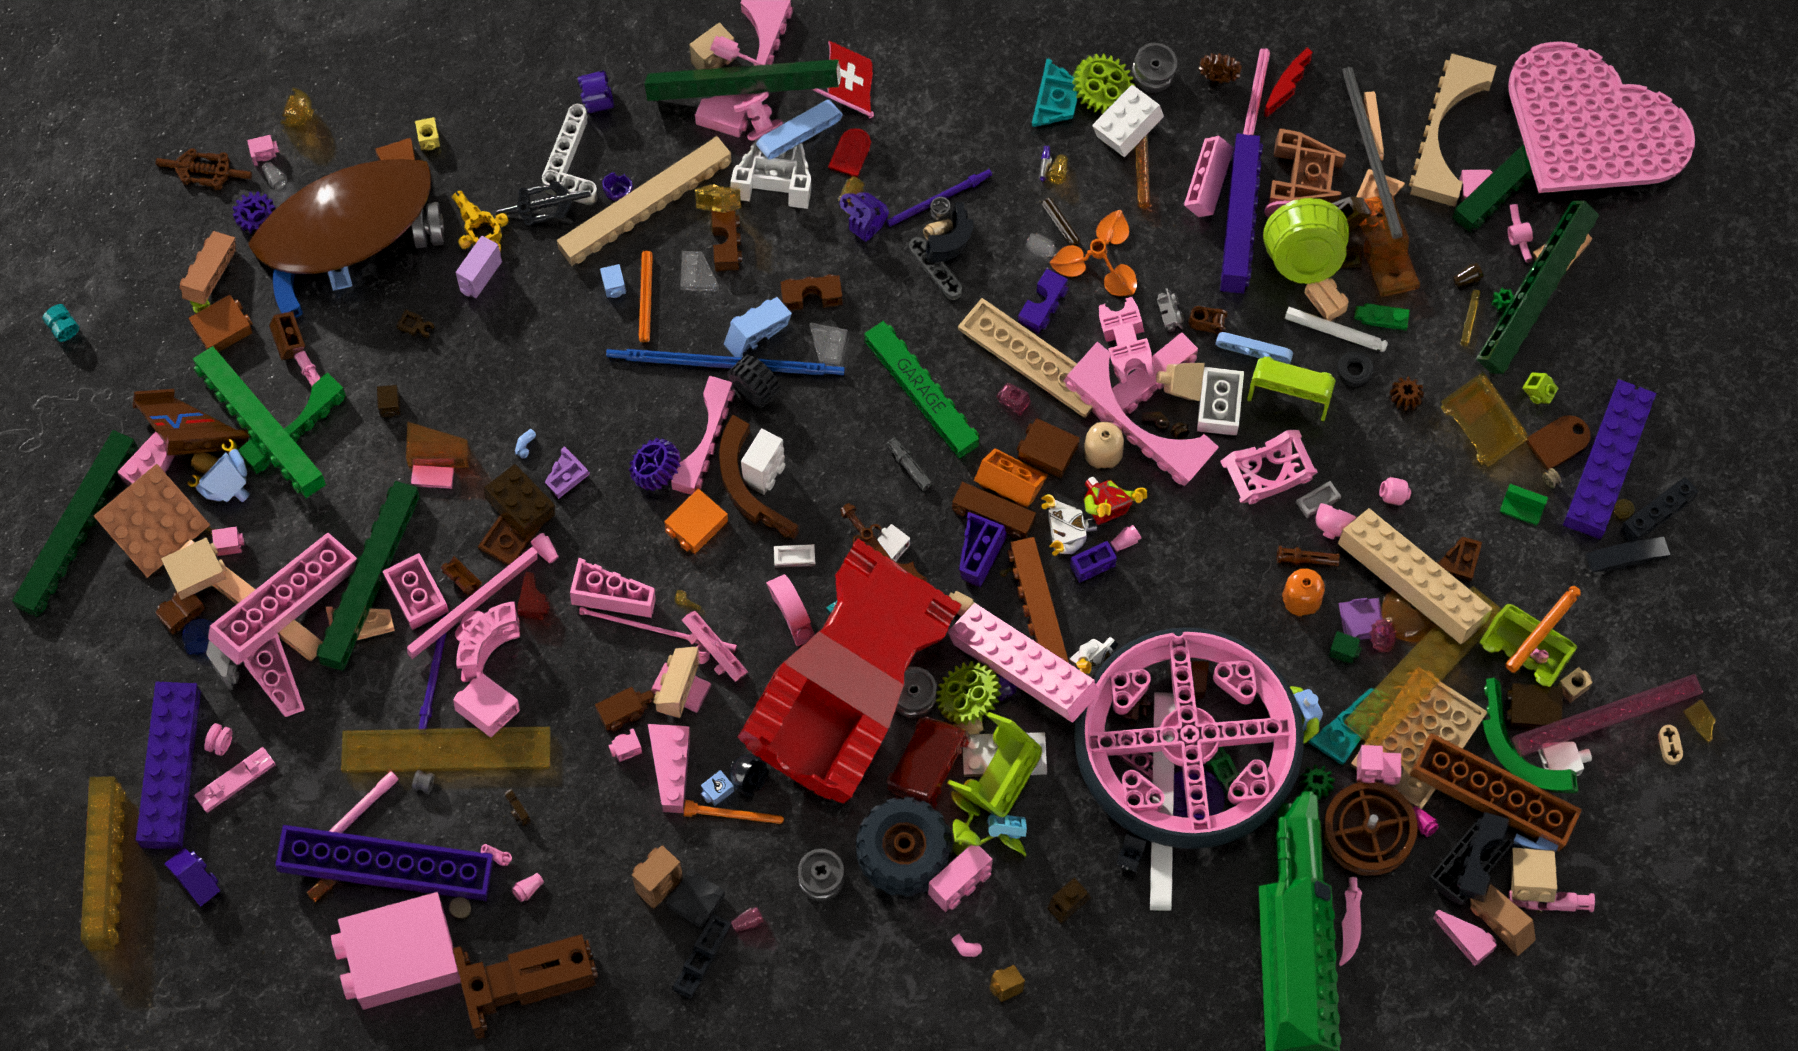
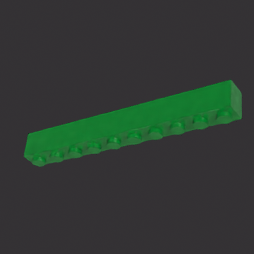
[193,346,326,498]

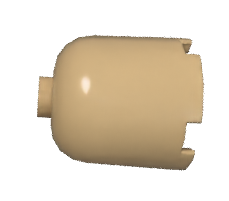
[1083,422,1124,469]

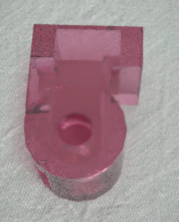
[996,383,1031,415]

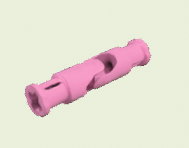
[1507,890,1595,912]

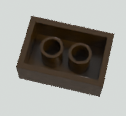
[484,464,555,539]

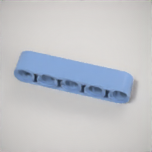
[756,100,842,160]

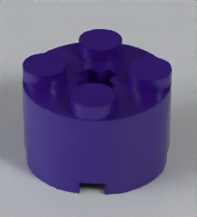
[578,70,614,114]

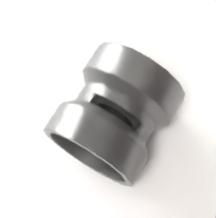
[931,197,950,222]

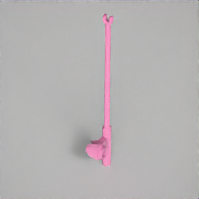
[579,607,737,664]

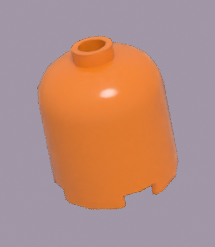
[1282,569,1325,616]

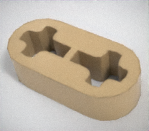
[1658,725,1683,765]

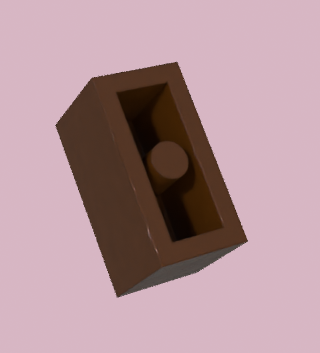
[269,311,305,360]

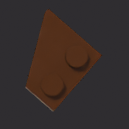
[1437,536,1482,581]

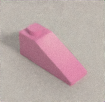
[1433,910,1497,966]

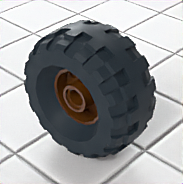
[856,797,953,897]

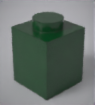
[1329,631,1362,664]

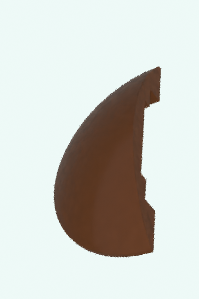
[248,159,431,274]

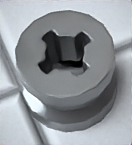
[412,770,435,794]

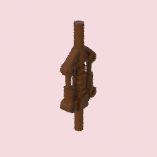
[156,148,252,190]

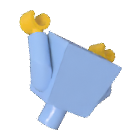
[188,439,250,502]

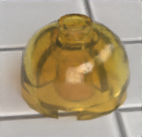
[280,87,314,128]

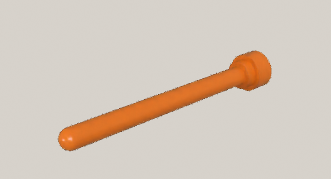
[684,800,784,824]

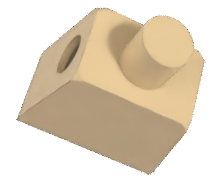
[1156,363,1205,401]

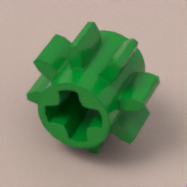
[1492,288,1514,312]

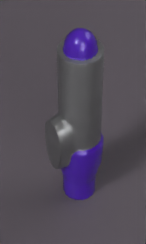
[1039,146,1052,182]

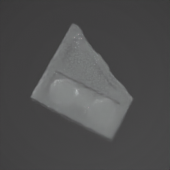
[680,251,719,291]
[810,322,848,367]

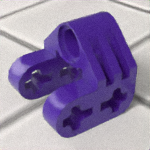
[840,192,889,241]

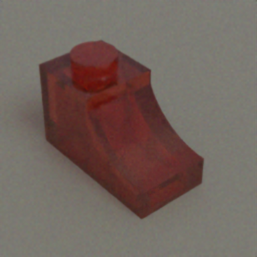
[517,572,549,620]

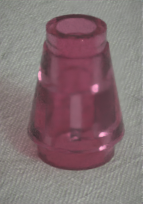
[731,906,764,933]

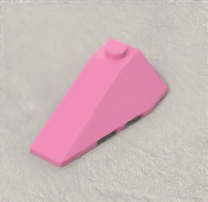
[243,633,305,717]

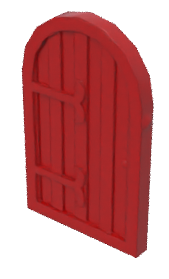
[828,128,871,178]

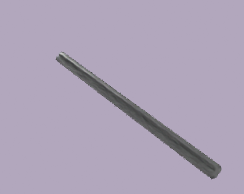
[1342,67,1403,239]

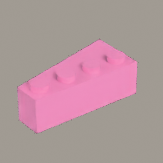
[570,558,656,618]
[648,724,690,813]

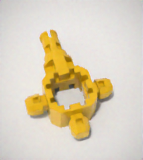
[452,191,509,252]

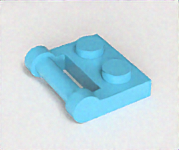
[987,814,1027,839]

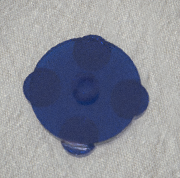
[182,619,214,654]

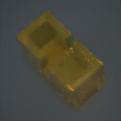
[695,184,741,213]

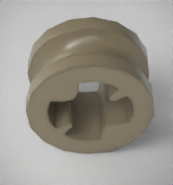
[1542,468,1562,489]

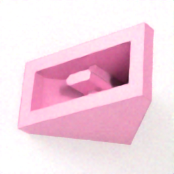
[1460,170,1493,203]

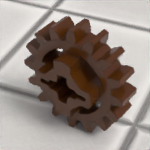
[1199,53,1242,83]

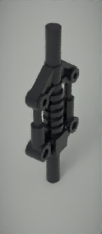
[496,181,592,226]

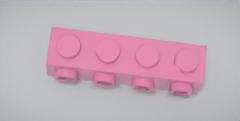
[1184,136,1234,217]

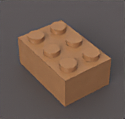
[632,845,683,909]

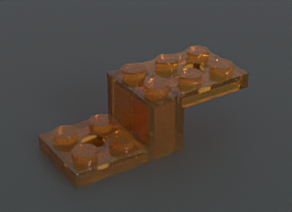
[1360,193,1420,297]

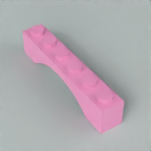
[671,376,735,495]

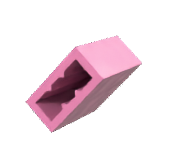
[453,673,520,737]

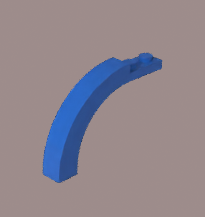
[273,269,303,318]

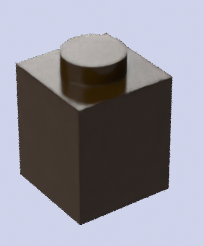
[377,385,400,418]

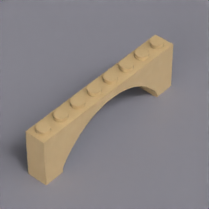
[1409,54,1496,207]

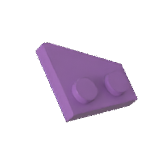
[545,447,590,499]

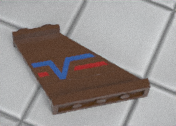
[132,389,249,455]

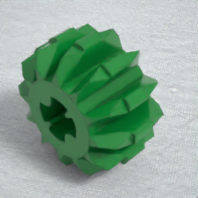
[1299,764,1335,800]

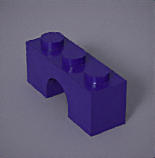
[1018,269,1069,334]

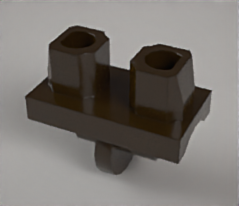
[1119,695,1154,726]

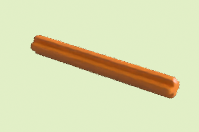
[639,251,653,343]

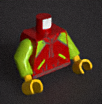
[1084,477,1147,525]

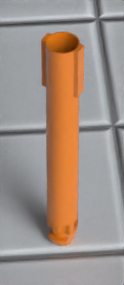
[1505,586,1581,673]

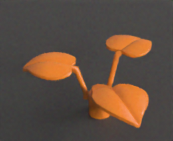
[1050,210,1137,296]

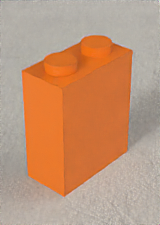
[664,489,728,554]

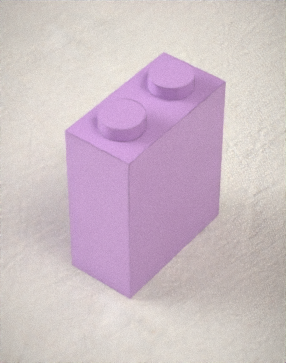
[455,236,502,298]

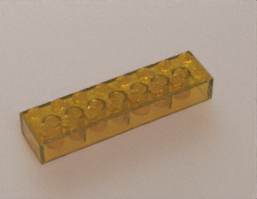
[81,776,126,951]

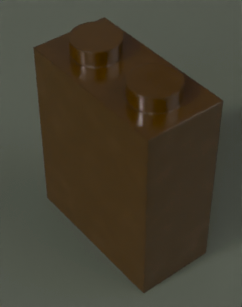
[1505,683,1563,733]

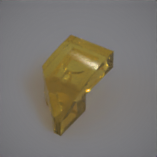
[1683,699,1716,742]

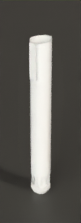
[1285,307,1388,352]

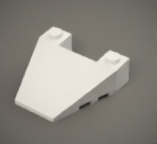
[730,139,811,209]

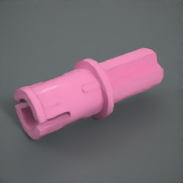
[294,351,320,387]

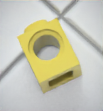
[415,118,440,150]

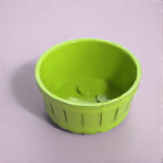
[1263,198,1349,284]

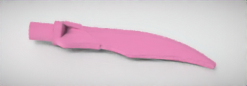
[1339,877,1362,966]

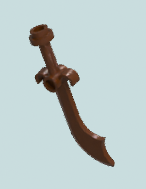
[840,503,927,581]

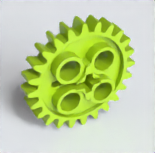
[1072,54,1135,114]
[936,661,1001,726]

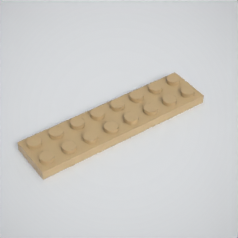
[958,298,1093,418]

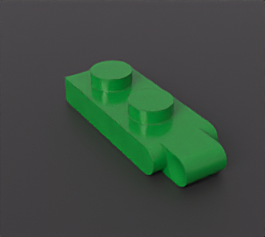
[1354,303,1409,331]

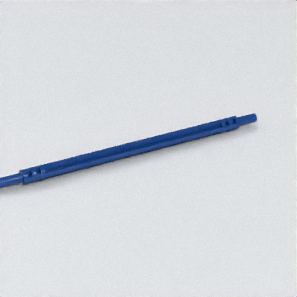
[606,349,845,376]

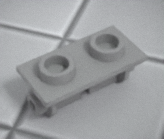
[1157,288,1184,332]

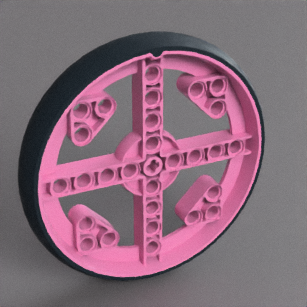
[1074,627,1304,849]

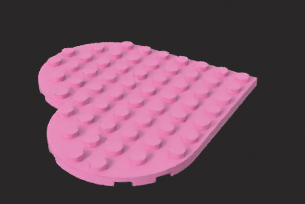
[1509,42,1695,193]

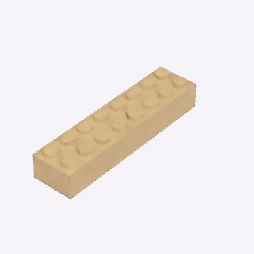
[1338,509,1493,644]

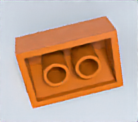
[974,448,1048,507]

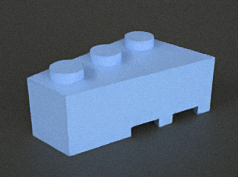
[724,297,792,358]

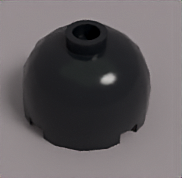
[729,754,769,797]

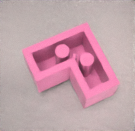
[1357,745,1401,786]

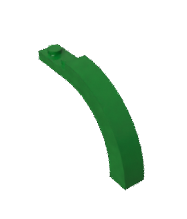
[1483,678,1579,794]

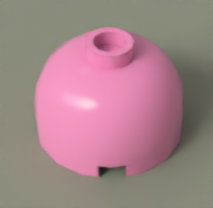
[1316,503,1357,540]

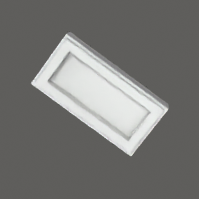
[774,544,815,568]

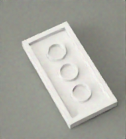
[962,732,1047,777]

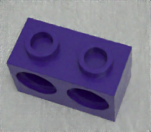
[1070,541,1117,583]

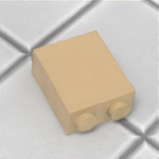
[161,538,227,600]
[1510,848,1557,903]

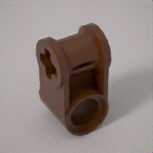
[1188,306,1228,334]

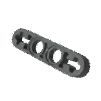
[909,237,962,300]

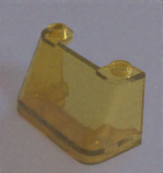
[1440,371,1529,467]

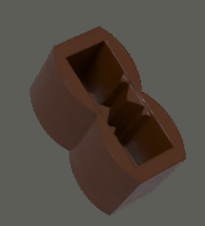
[155,591,205,634]

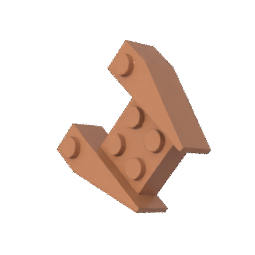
[1267,129,1346,205]

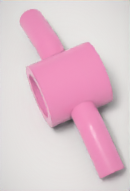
[1508,204,1533,263]

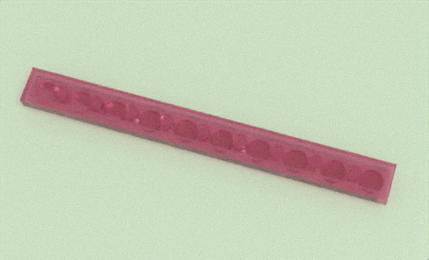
[1512,674,1703,757]

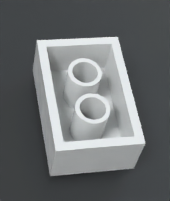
[1092,85,1164,157]
[1197,367,1244,436]
[741,428,785,495]

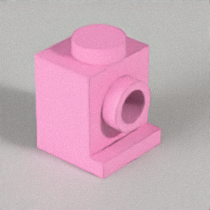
[247,135,279,166]
[609,728,642,762]

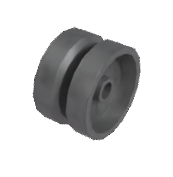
[1131,42,1177,93]
[412,202,444,248]
[896,667,936,719]
[798,849,844,901]

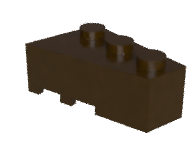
[1332,197,1372,233]

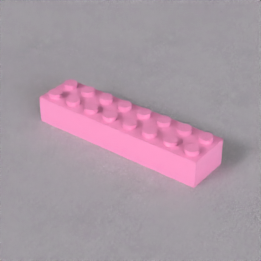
[208,533,357,665]
[948,603,1099,723]

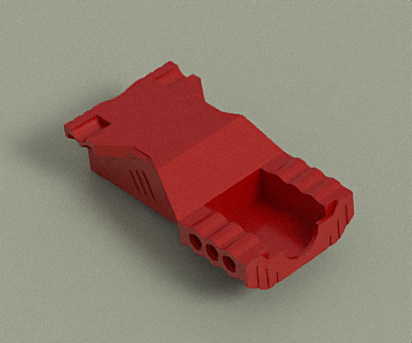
[738,539,962,804]

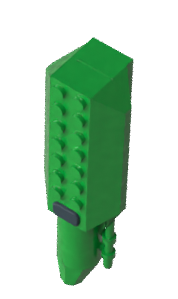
[1259,792,1341,1051]

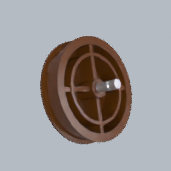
[1323,782,1417,876]

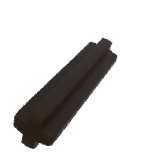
[1042,197,1080,246]

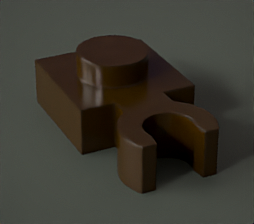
[396,309,435,338]
[504,789,531,826]

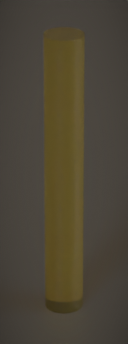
[1461,290,1481,346]

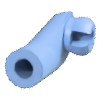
[515,429,536,459]

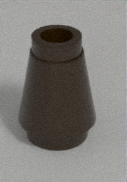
[1453,263,1484,287]

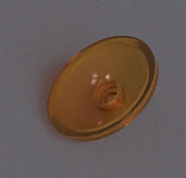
[1381,589,1439,642]

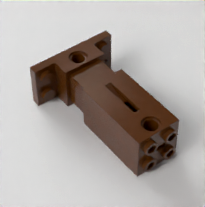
[453,934,598,1039]

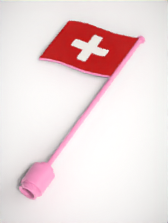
[710,36,874,118]

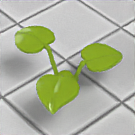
[951,791,1026,857]

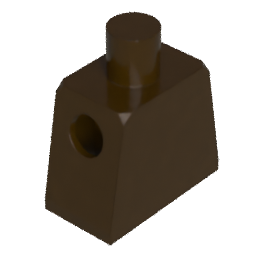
[1047,878,1091,924]

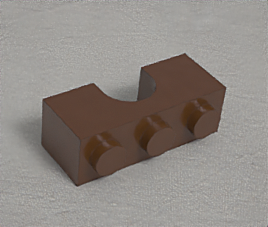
[711,208,742,271]
[780,274,842,311]

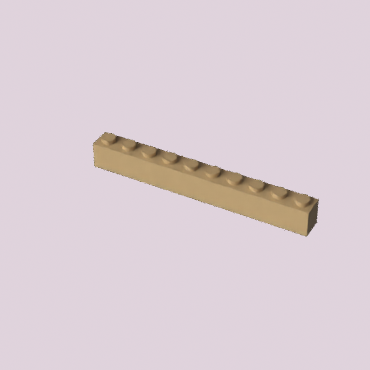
[557,136,732,266]

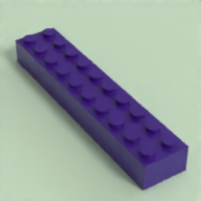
[275,825,493,901]

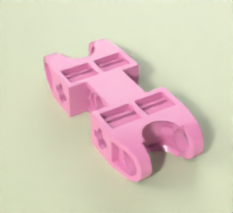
[1099,297,1154,384]

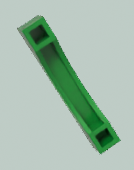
[238,372,346,474]

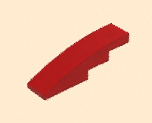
[1264,47,1313,118]

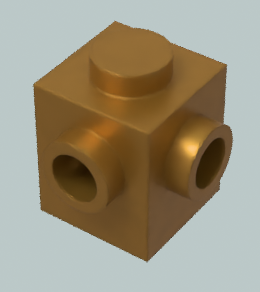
[990,965,1025,1002]

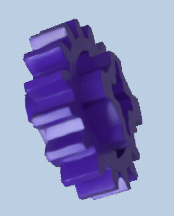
[233,191,276,233]

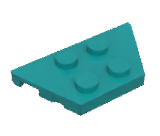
[1032,58,1079,127]

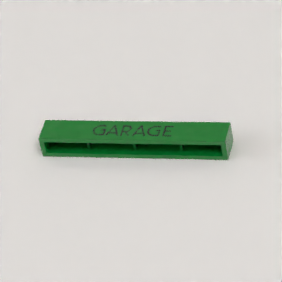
[864,321,980,459]

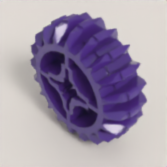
[629,438,681,491]

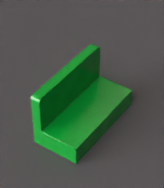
[1500,484,1548,525]

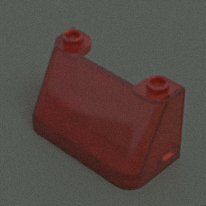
[886,716,971,809]

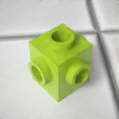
[1523,373,1559,404]

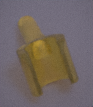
[675,590,702,611]

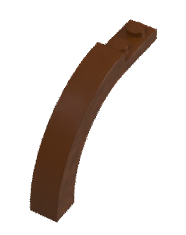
[719,415,799,539]

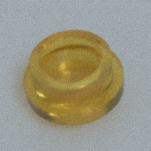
[1614,499,1635,519]

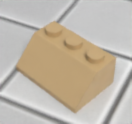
[654,647,700,718]

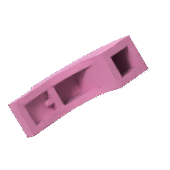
[766,574,815,646]

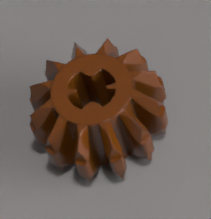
[1390,376,1424,411]

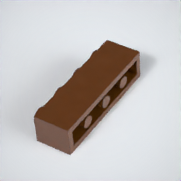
[952,482,1036,540]

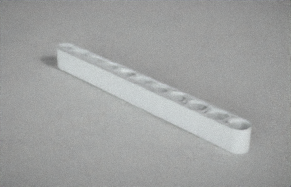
[1150,692,1175,911]

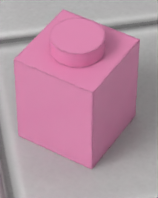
[212,527,244,556]

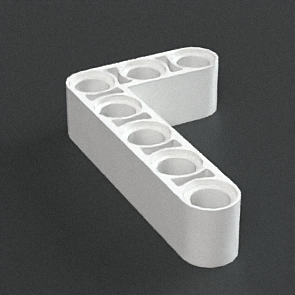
[542,104,598,205]

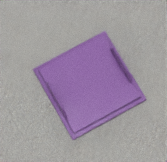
[1338,598,1386,640]

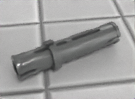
[886,437,933,491]

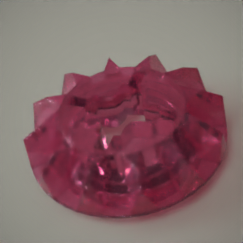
[1368,619,1396,652]

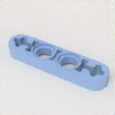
[1216,332,1293,364]

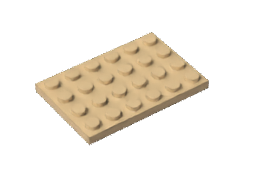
[1350,667,1487,809]

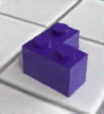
[164,848,221,907]

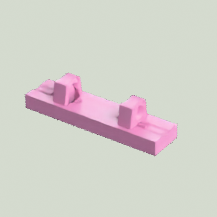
[682,611,748,682]
[194,747,276,813]

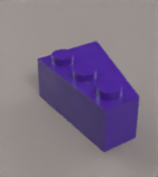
[959,512,1007,587]

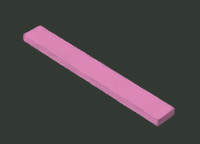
[407,547,538,659]

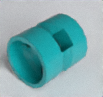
[42,304,79,342]

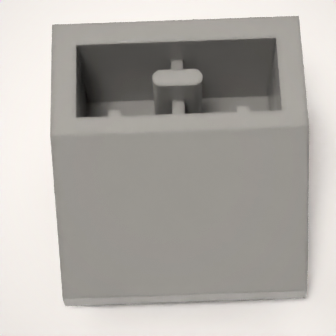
[206,640,243,690]

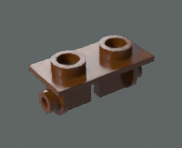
[441,556,482,596]

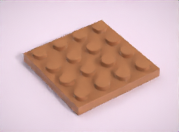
[94,464,210,578]

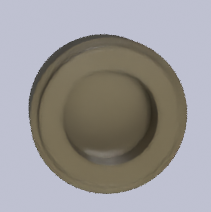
[449,897,471,919]

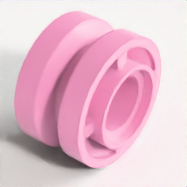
[204,723,233,756]

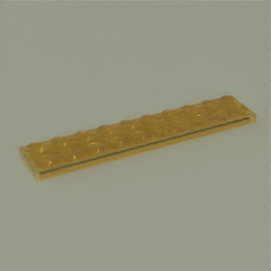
[1344,586,1502,746]
[341,727,551,773]

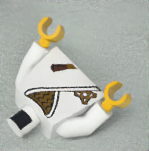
[1042,494,1097,556]
[1070,637,1118,678]

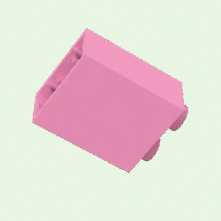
[331,892,461,1010]

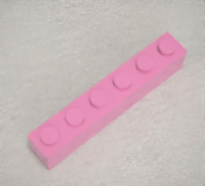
[1092,333,1198,422]

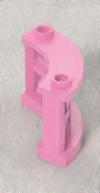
[1221,430,1318,505]
[457,602,520,682]

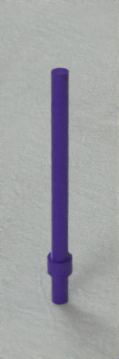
[886,169,993,227]
[418,615,447,733]

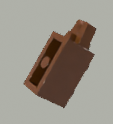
[595,687,654,732]

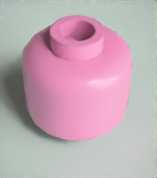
[1379,477,1411,505]

